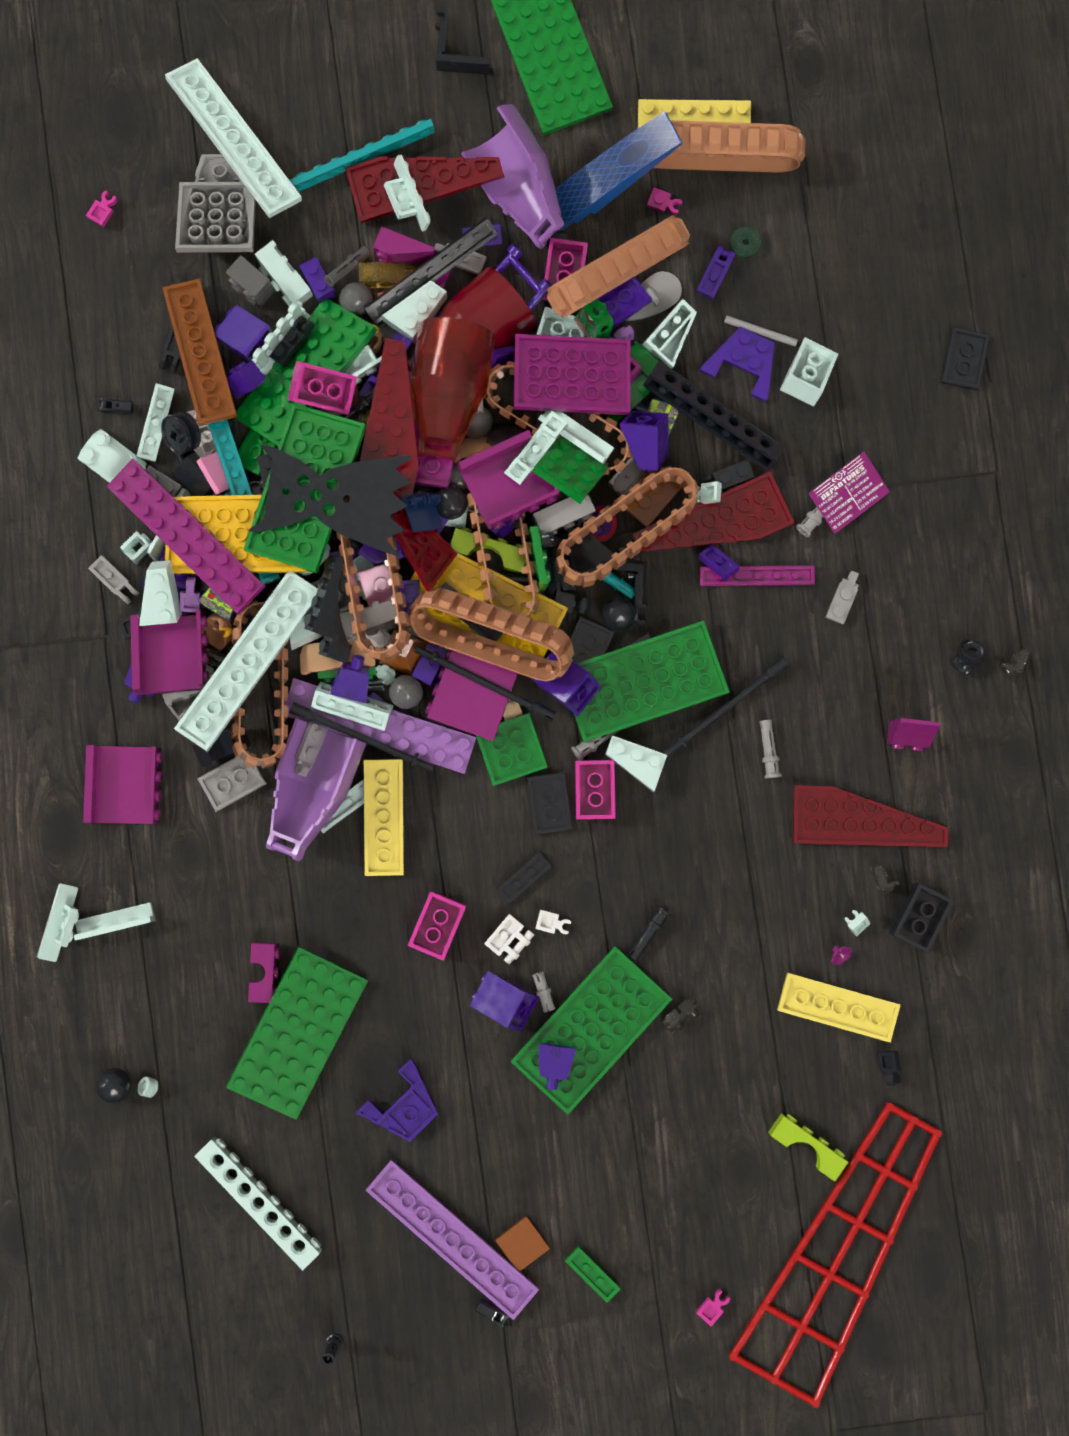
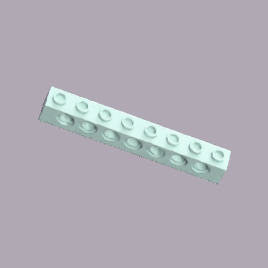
[194,1136,322,1271]

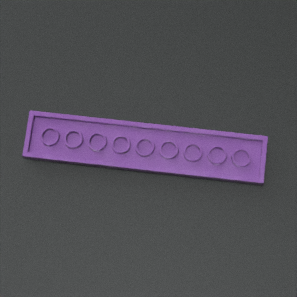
[285,678,477,774]
[366,1159,539,1320]

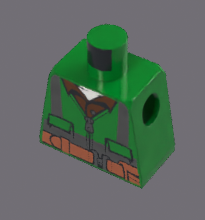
[574,300,613,339]

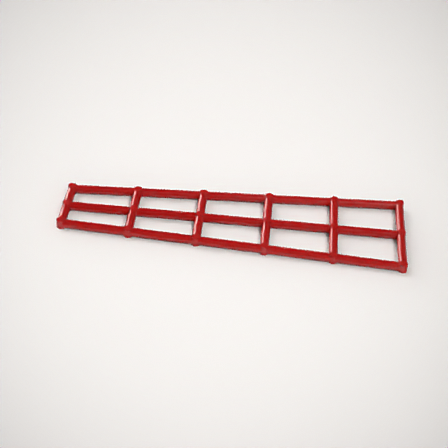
[729,1102,942,1408]

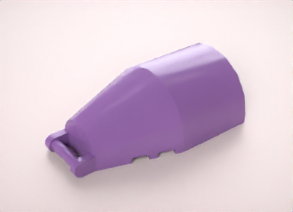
[461,104,564,249]
[266,718,366,861]

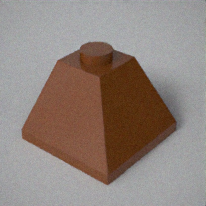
[379,628,428,676]

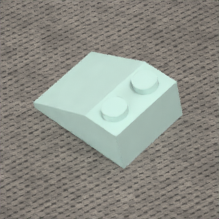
[780,337,838,406]

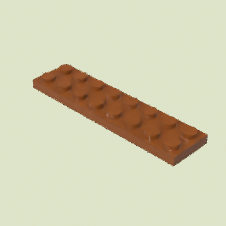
[162,279,237,426]

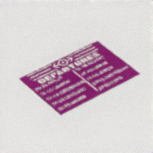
[808,452,890,534]

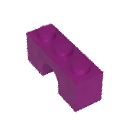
[248,942,280,1003]

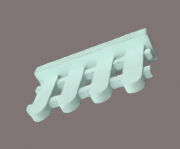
[252,301,311,376]

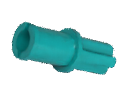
[603,572,635,599]

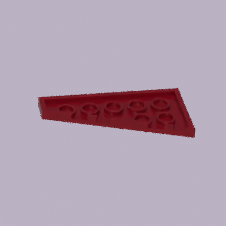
[390,490,457,592]

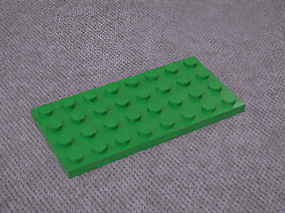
[490,0,613,135]
[236,299,378,447]
[243,403,367,573]
[574,620,729,743]
[226,946,368,1119]
[510,946,672,1115]

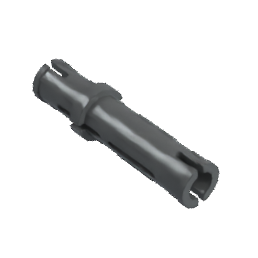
[324,246,370,287]

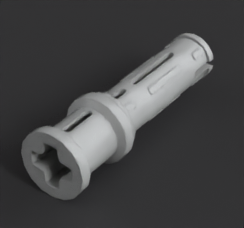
[796,507,823,537]
[759,720,782,779]
[571,731,618,761]

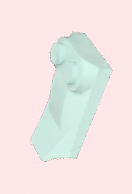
[536,307,586,337]
[77,429,147,483]

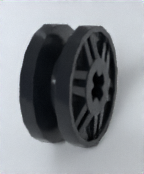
[161,411,201,455]

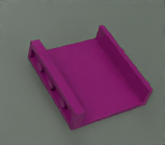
[458,430,560,529]
[130,610,209,695]
[425,649,518,742]
[83,745,162,824]

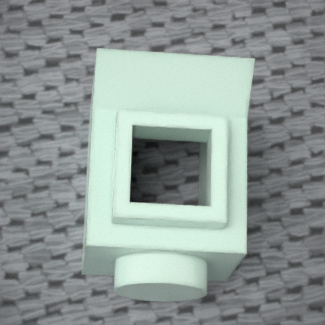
[120,531,151,565]

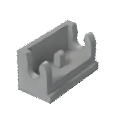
[608,455,646,496]

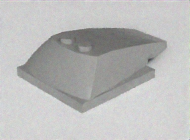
[175,154,256,253]

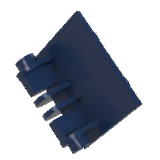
[400,492,443,533]

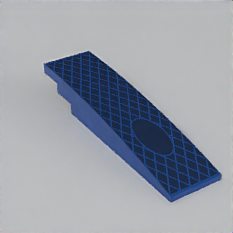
[555,111,683,233]

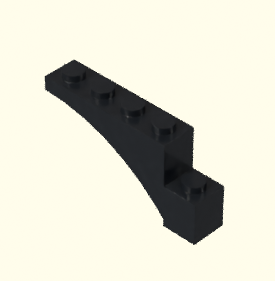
[304,555,353,664]

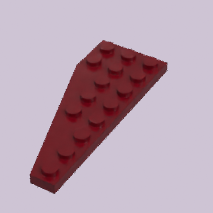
[345,156,505,223]
[360,338,419,495]
[632,471,795,552]
[793,785,948,847]

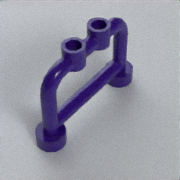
[495,243,552,310]

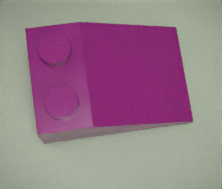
[373,227,436,267]
[887,718,940,752]

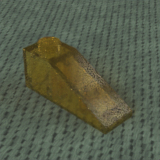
[359,262,417,288]

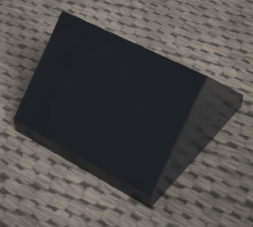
[172,452,213,496]

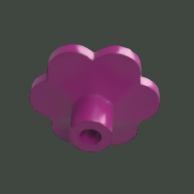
[831,946,852,965]

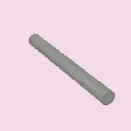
[724,315,798,347]

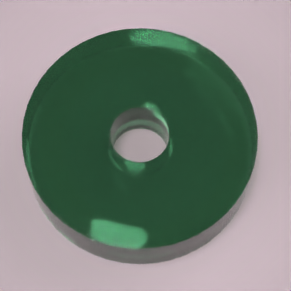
[730,227,761,258]

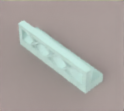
[538,411,614,464]
[311,682,394,731]
[74,902,156,940]

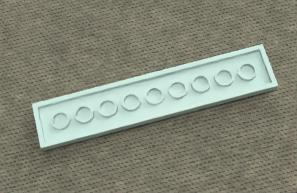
[165,58,302,218]
[174,572,318,752]

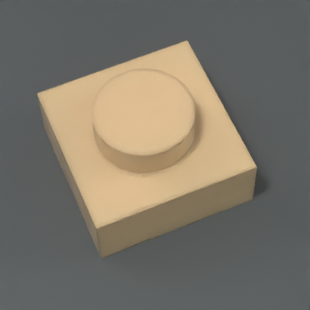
[503,699,523,721]

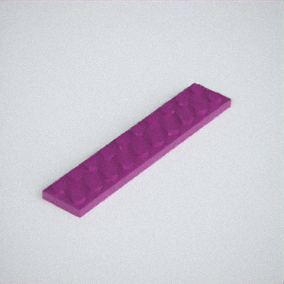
[107,458,265,615]

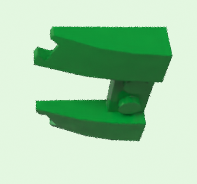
[602,341,658,424]

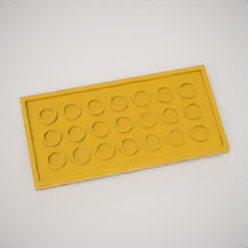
[165,495,310,574]
[411,552,568,658]

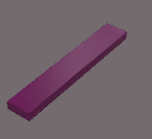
[700,565,815,587]

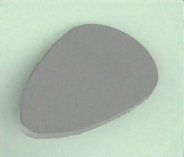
[626,271,682,321]

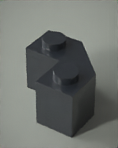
[192,724,251,768]

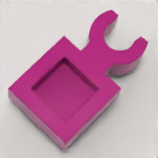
[647,187,682,215]
[86,190,118,228]
[696,1289,730,1326]

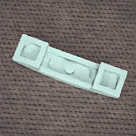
[504,411,568,485]

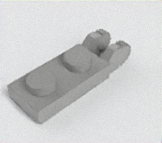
[88,555,139,605]

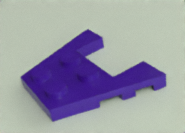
[699,327,775,403]
[356,1059,438,1142]

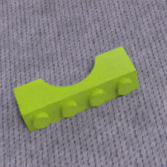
[451,527,526,574]
[768,1113,848,1182]

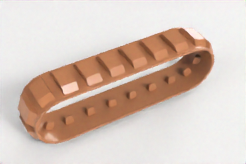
[654,120,805,173]
[546,215,690,318]
[483,361,633,475]
[555,466,699,588]
[466,486,539,618]
[336,496,411,661]
[409,587,574,681]
[231,600,288,769]

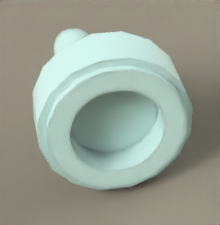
[138,1077,158,1098]

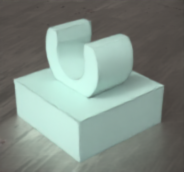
[845,910,870,937]

